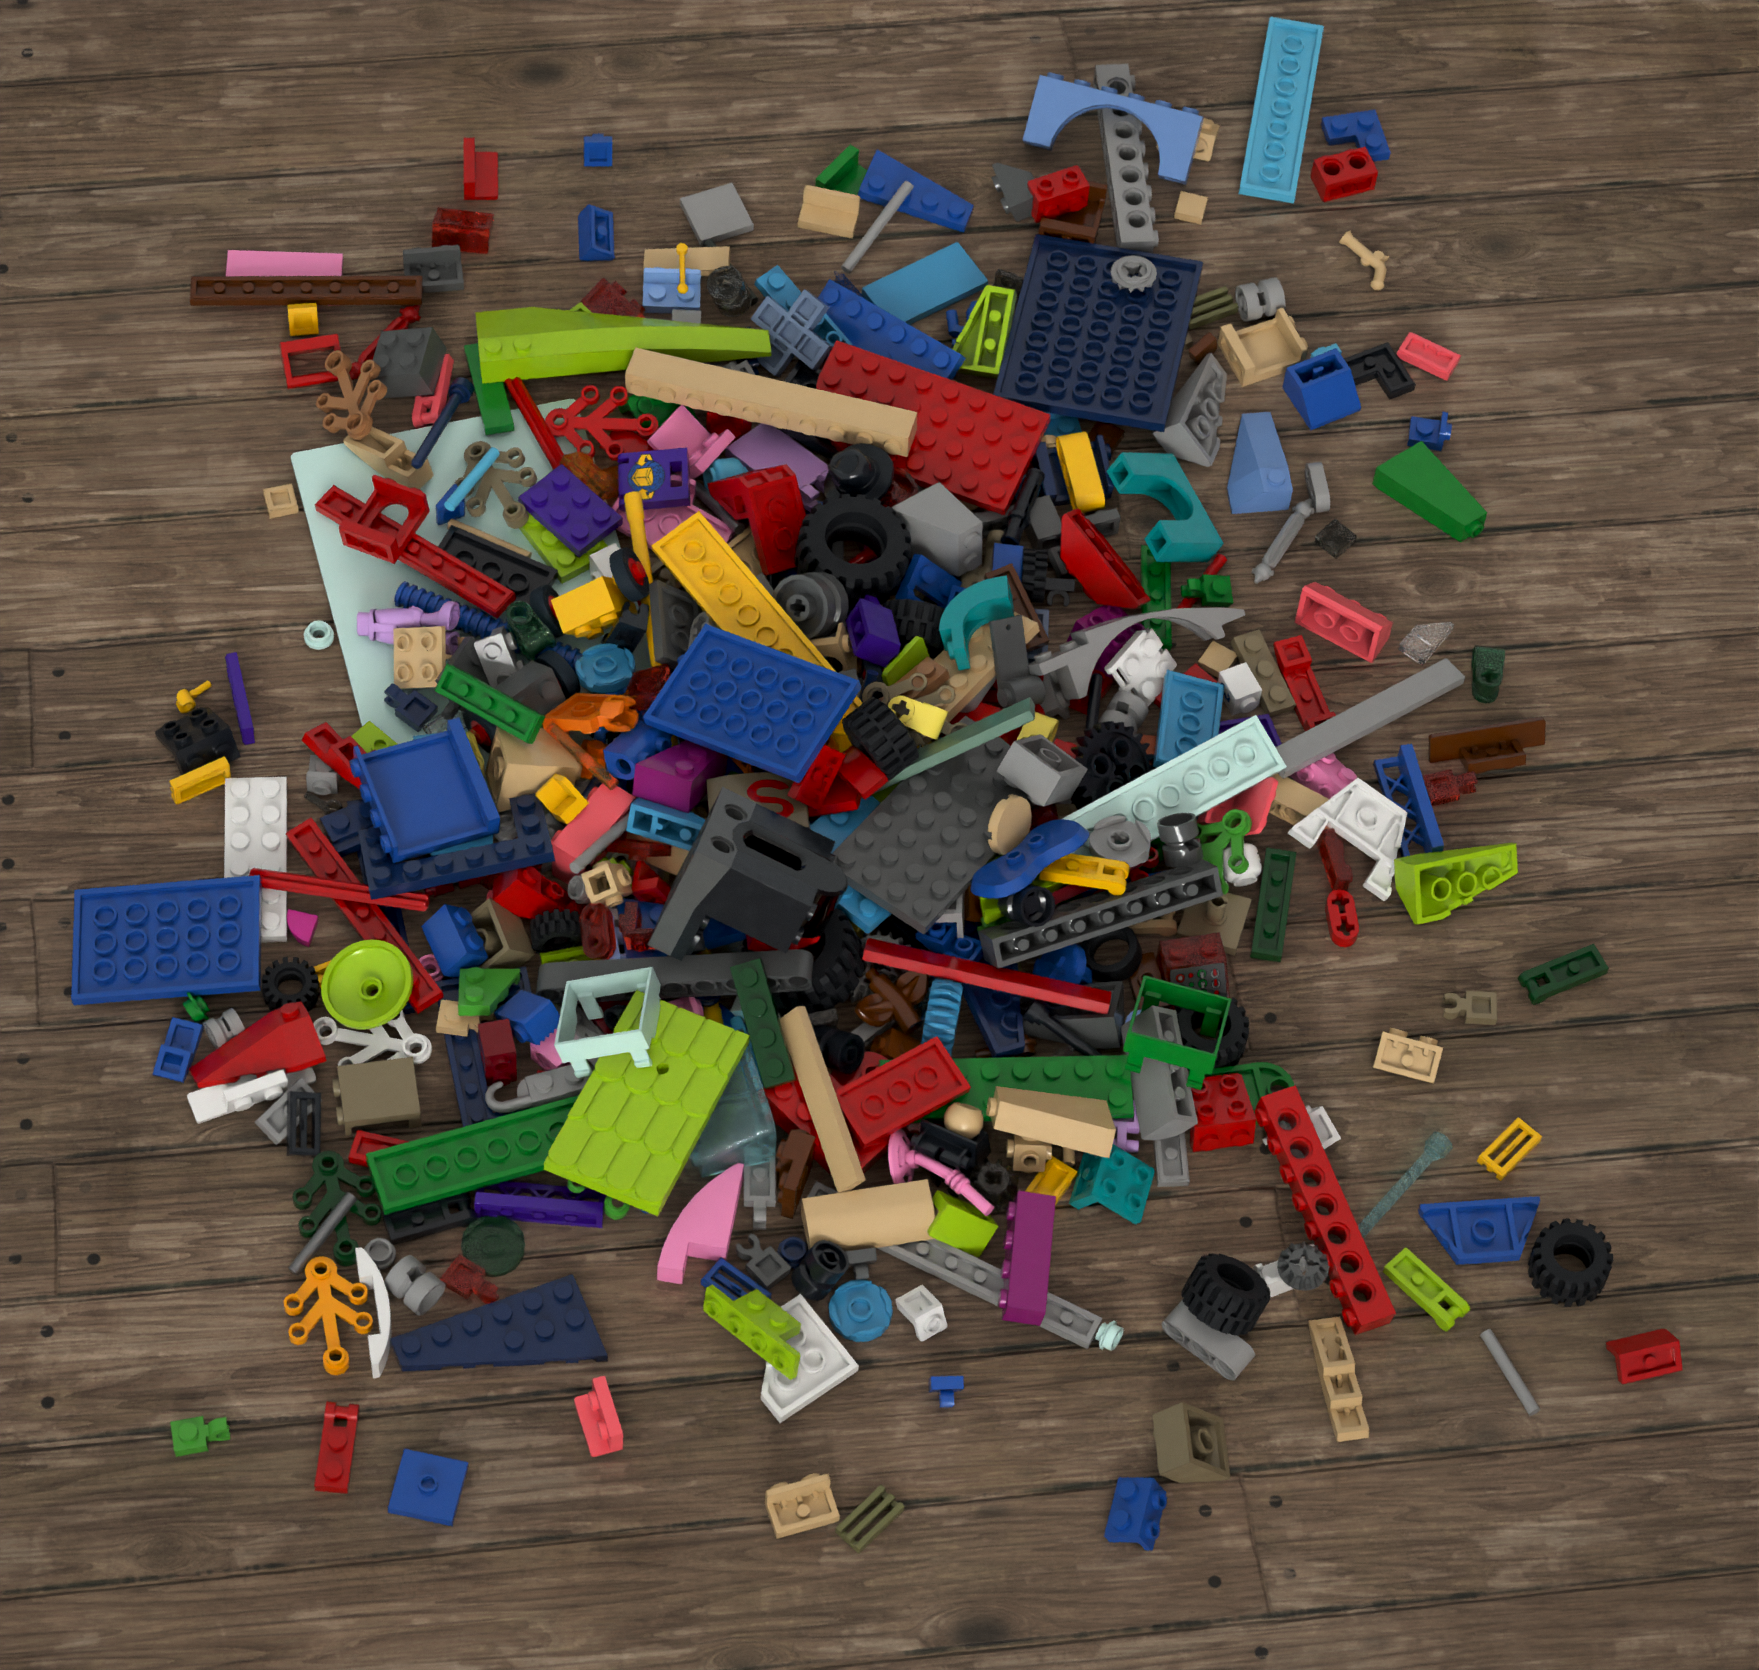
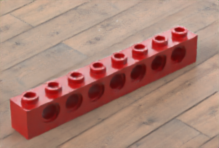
[1255,1085,1396,1335]

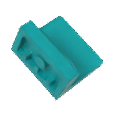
[1069,1144,1155,1224]

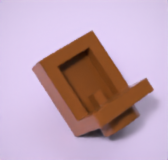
[870,1028,921,1060]

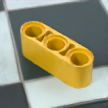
[1056,431,1105,513]

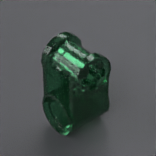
[506,601,557,661]
[1471,645,1505,703]

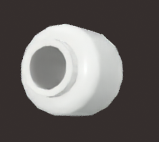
[1223,841,1262,887]

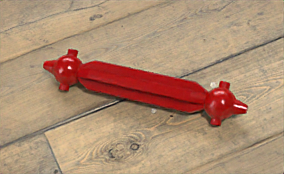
[349,305,421,380]

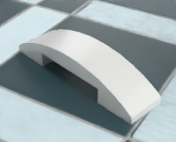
[355,1247,392,1379]

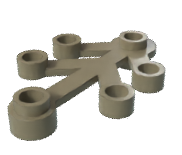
[454,441,537,529]
[862,673,968,746]

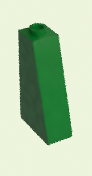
[1372,441,1487,542]

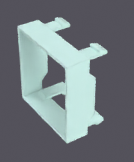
[554,967,661,1078]

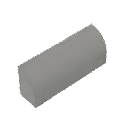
[1120,1005,1198,1140]

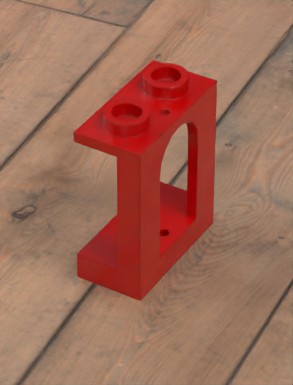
[338,475,430,564]

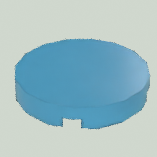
[575,643,636,693]
[828,1279,893,1342]

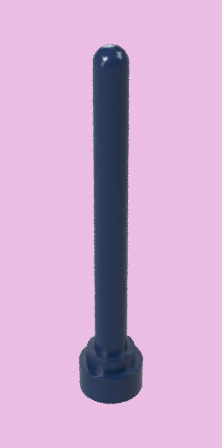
[411,377,474,469]

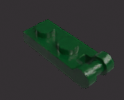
[1518,944,1609,1005]

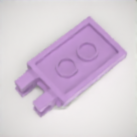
[725,423,829,512]

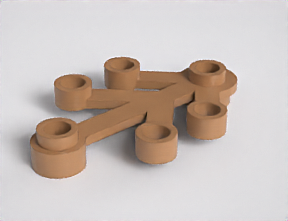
[316,350,387,440]

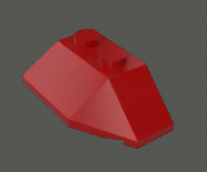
[1060,508,1151,609]

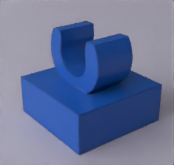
[584,133,612,167]
[928,1376,964,1408]

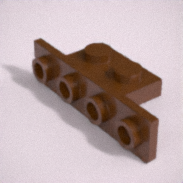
[1428,717,1546,774]

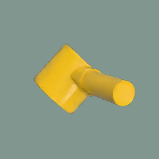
[176,680,212,714]

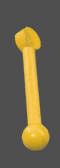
[676,243,688,294]

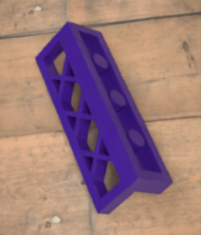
[474,1181,606,1228]

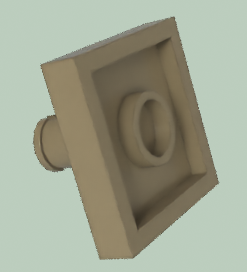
[1176,892,1252,956]

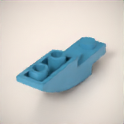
[754,265,853,360]

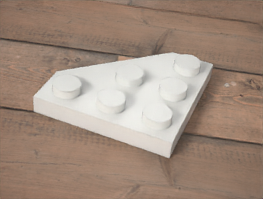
[761,1294,859,1423]

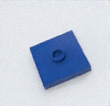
[388,1449,469,1526]

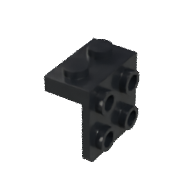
[155,707,241,775]

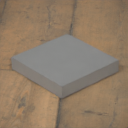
[680,183,754,247]

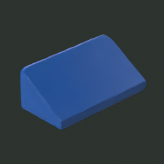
[578,204,614,261]

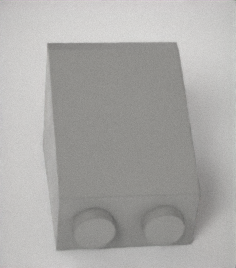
[892,482,983,577]

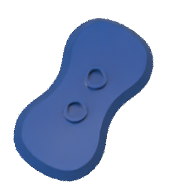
[970,819,1090,899]

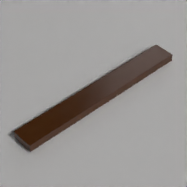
[190,275,423,306]

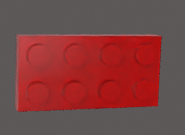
[835,1036,971,1149]

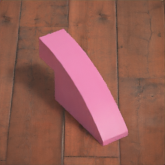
[657,1163,744,1284]

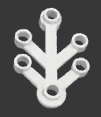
[313,1010,432,1066]

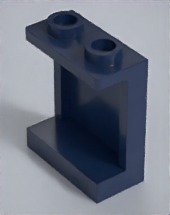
[1032,435,1115,506]

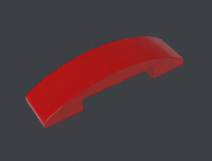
[1273,635,1336,732]

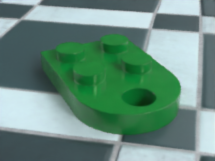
[1205,1062,1294,1125]

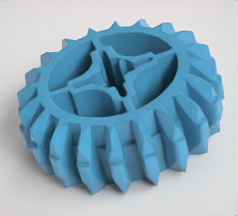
[921,979,963,1056]

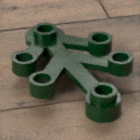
[293,1151,382,1267]

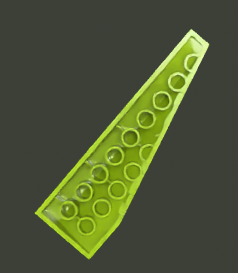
[475,307,772,384]

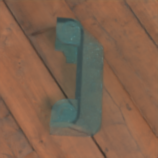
[690,1029,776,1178]

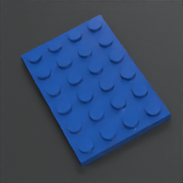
[642,624,862,783]
[71,875,262,1005]

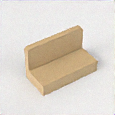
[798,185,860,239]

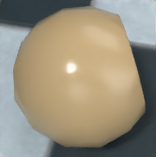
[944,1102,984,1139]

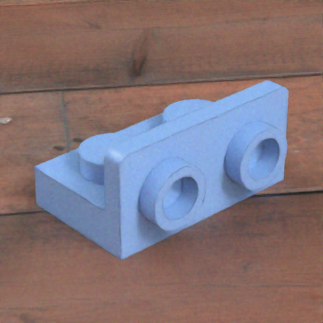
[642,267,701,314]

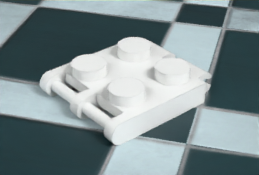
[1104,628,1177,707]

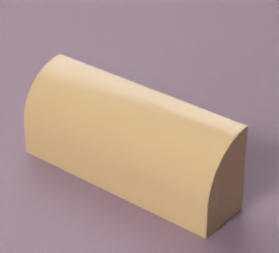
[801,1179,935,1252]

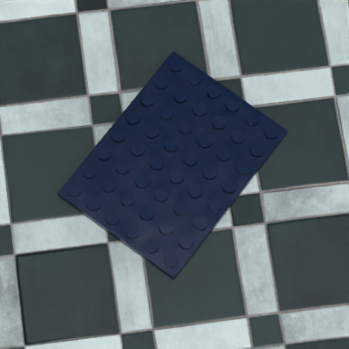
[993,234,1203,432]

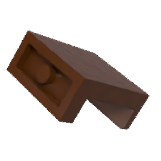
[1038,181,1108,244]

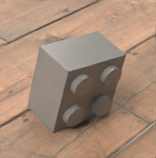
[997,734,1088,807]

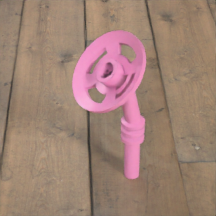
[888,1129,994,1216]

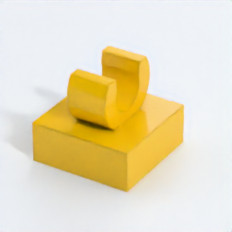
[287,303,319,336]

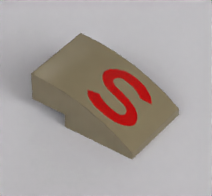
[706,772,810,829]

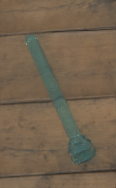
[1358,1132,1453,1238]

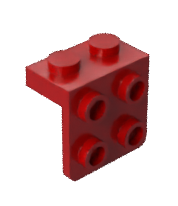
[1190,1073,1256,1152]

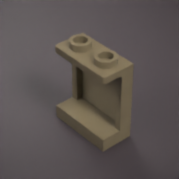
[332,1057,421,1135]

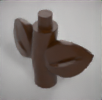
[855,968,929,1035]

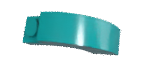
[939,575,1014,670]

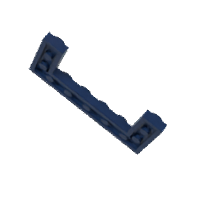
[358,793,555,900]
[435,966,533,1127]

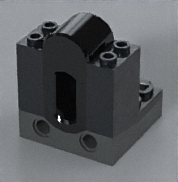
[647,787,848,961]

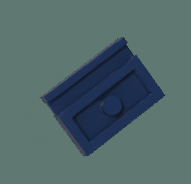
[320,800,373,858]

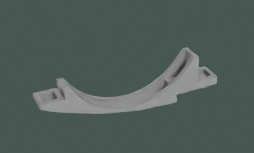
[1028,607,1246,700]

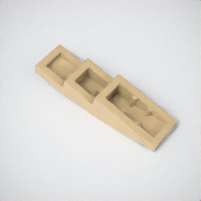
[1308,1316,1369,1442]

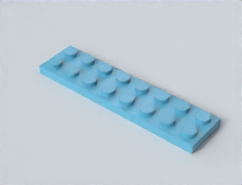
[1239,17,1324,204]

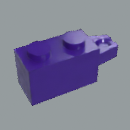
[846,595,901,668]

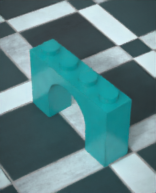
[1107,452,1224,562]

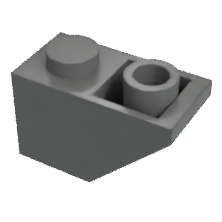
[991,163,1035,222]

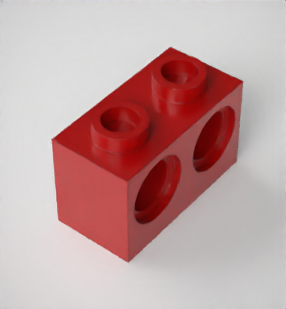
[1310,147,1378,202]

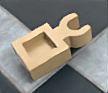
[436,999,494,1037]

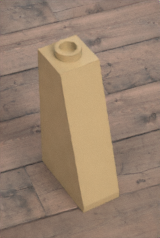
[986,1086,1116,1158]

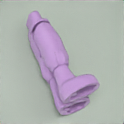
[357,601,460,655]

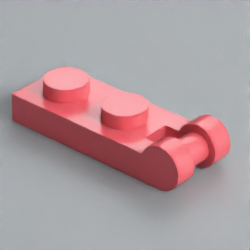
[412,354,454,429]

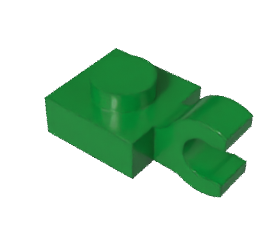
[1180,574,1233,608]

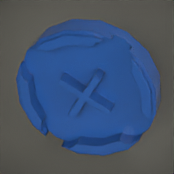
[1033,943,1092,985]

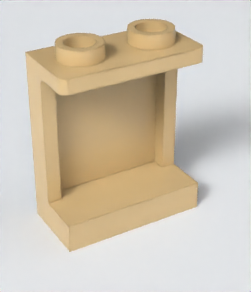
[1218,307,1308,387]

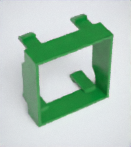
[1123,975,1232,1090]

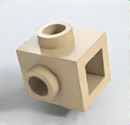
[581,860,633,908]
[1006,1134,1052,1173]

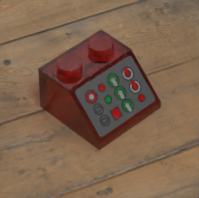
[1156,932,1230,1010]

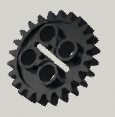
[1071,721,1156,808]

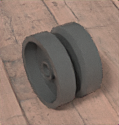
[772,571,849,640]

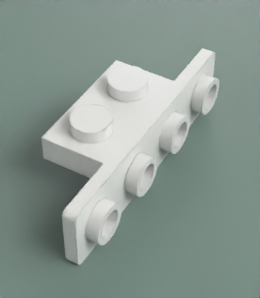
[187,1067,316,1124]

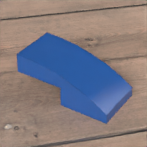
[153,1017,204,1083]

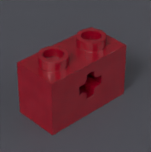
[478,1018,517,1086]

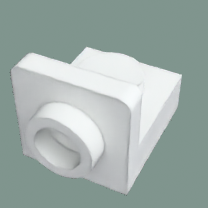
[895,1285,947,1342]

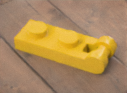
[1039,853,1130,895]

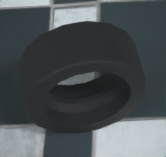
[1081,927,1142,982]

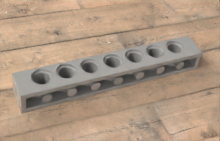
[1093,64,1159,253]

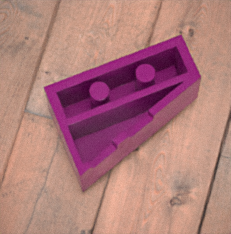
[632,740,728,813]

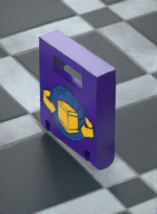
[618,448,691,511]

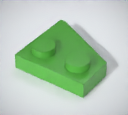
[458,967,520,1016]

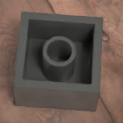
[370,327,447,399]

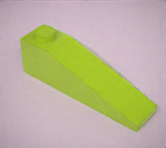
[1394,843,1518,925]

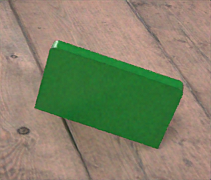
[815,144,867,195]

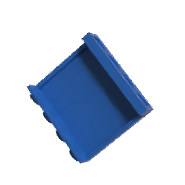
[350,717,500,863]

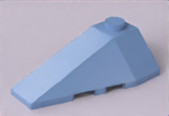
[1227,412,1293,514]

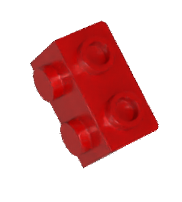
[1027,165,1090,223]

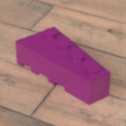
[998,1190,1056,1326]

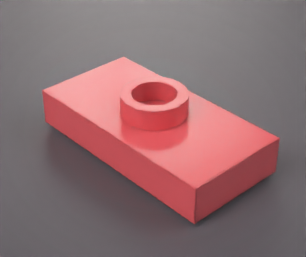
[1397,332,1461,381]

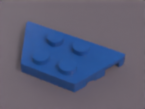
[1418,1196,1540,1265]

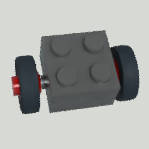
[463,650,581,754]

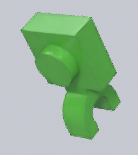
[170,1416,231,1457]

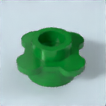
[182,992,210,1023]

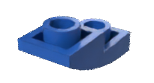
[916,923,983,962]

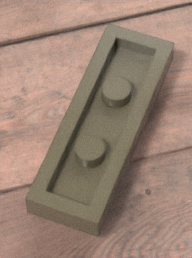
[1230,630,1296,717]

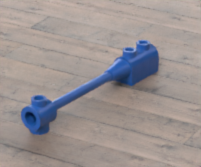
[603,719,673,780]

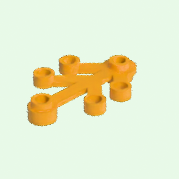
[284,1256,373,1375]

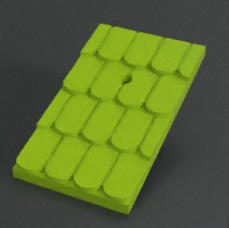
[544,990,750,1216]

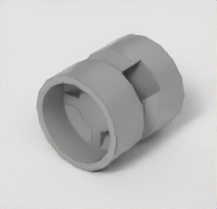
[1235,277,1286,322]
[1098,691,1149,734]
[384,1255,446,1316]

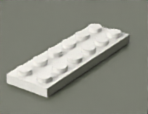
[224,777,287,943]

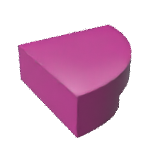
[287,909,318,947]

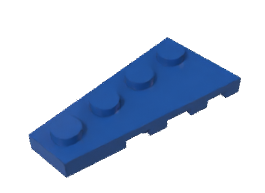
[858,149,974,233]

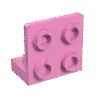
[647,405,735,479]

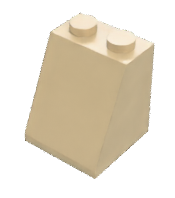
[485,726,582,812]

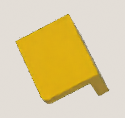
[535,773,589,825]

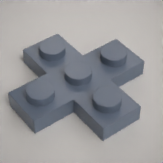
[751,289,833,377]

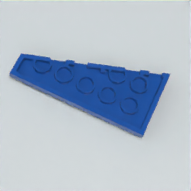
[818,279,966,380]

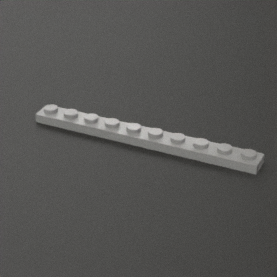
[807,1181,1103,1349]

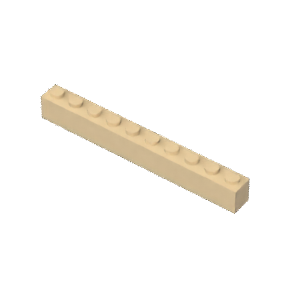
[625,347,917,457]

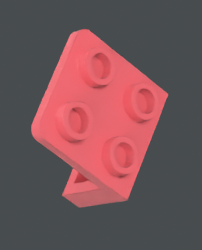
[1197,777,1278,836]

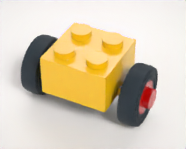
[530,547,649,640]

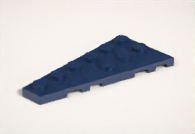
[390,1274,608,1372]

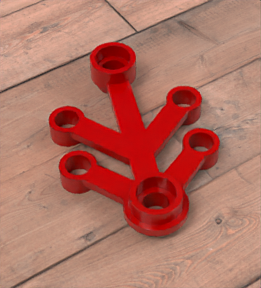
[545,385,659,461]

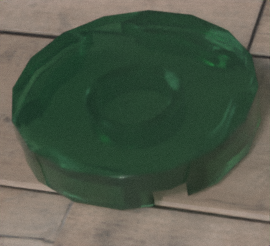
[461,1215,525,1277]

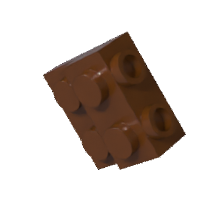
[776,1129,815,1219]

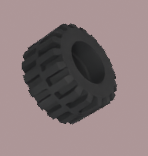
[883,599,945,658]
[842,697,919,781]
[1175,990,1249,1071]
[1528,1218,1613,1307]
[1181,1253,1271,1336]

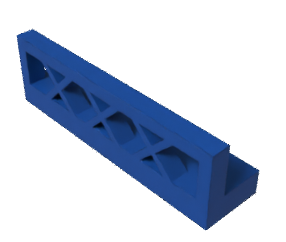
[1373,744,1444,857]

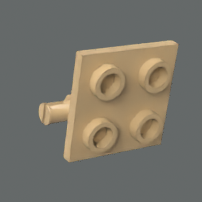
[393,626,465,689]

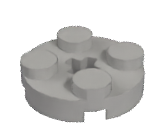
[1089,816,1151,868]

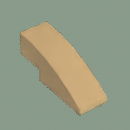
[343,427,434,489]

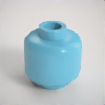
[703,457,748,491]

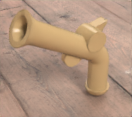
[1339,231,1389,291]

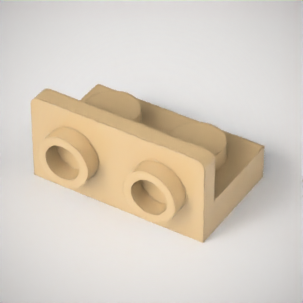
[1373,1028,1443,1084]

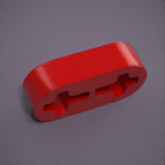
[1325,889,1359,947]

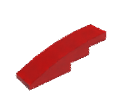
[302,722,376,789]

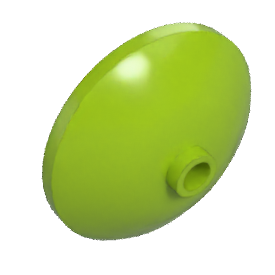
[321,940,413,1030]

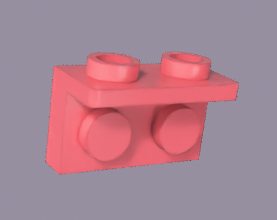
[574,1376,623,1457]

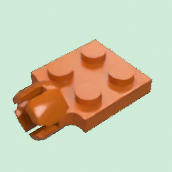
[542,693,639,734]

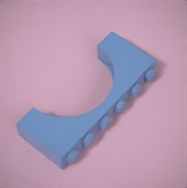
[1023,72,1204,185]

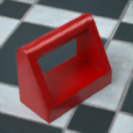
[279,334,341,389]

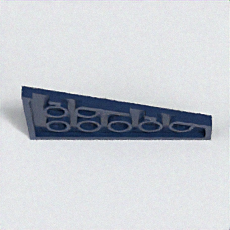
[956,920,1025,1058]

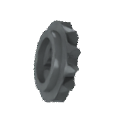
[1277,1241,1329,1291]

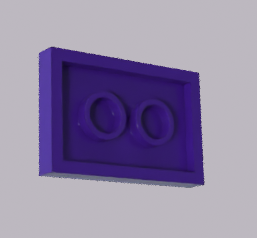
[518,464,623,558]

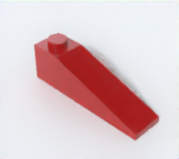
[189,1001,327,1089]

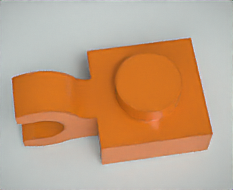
[576,739,608,780]

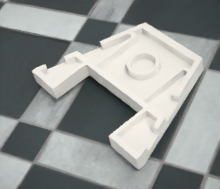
[1288,778,1407,901]

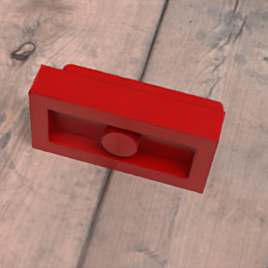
[463,138,498,200]
[631,861,671,905]
[1606,1328,1683,1384]

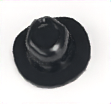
[824,443,895,501]

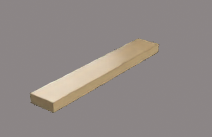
[779,1006,866,1193]

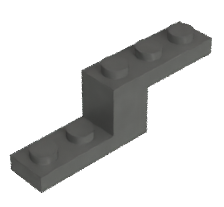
[974,495,1121,550]

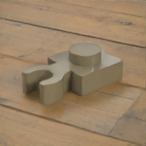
[1443,990,1497,1025]

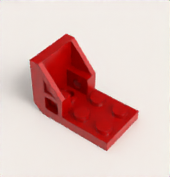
[707,464,806,575]

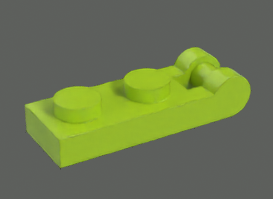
[1383,1247,1470,1331]

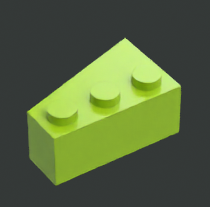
[952,285,1017,379]

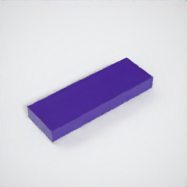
[225,652,255,745]

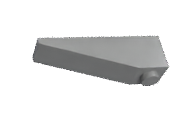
[1153,353,1227,467]

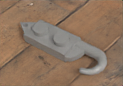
[485,1065,595,1113]

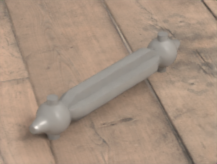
[1252,498,1315,584]

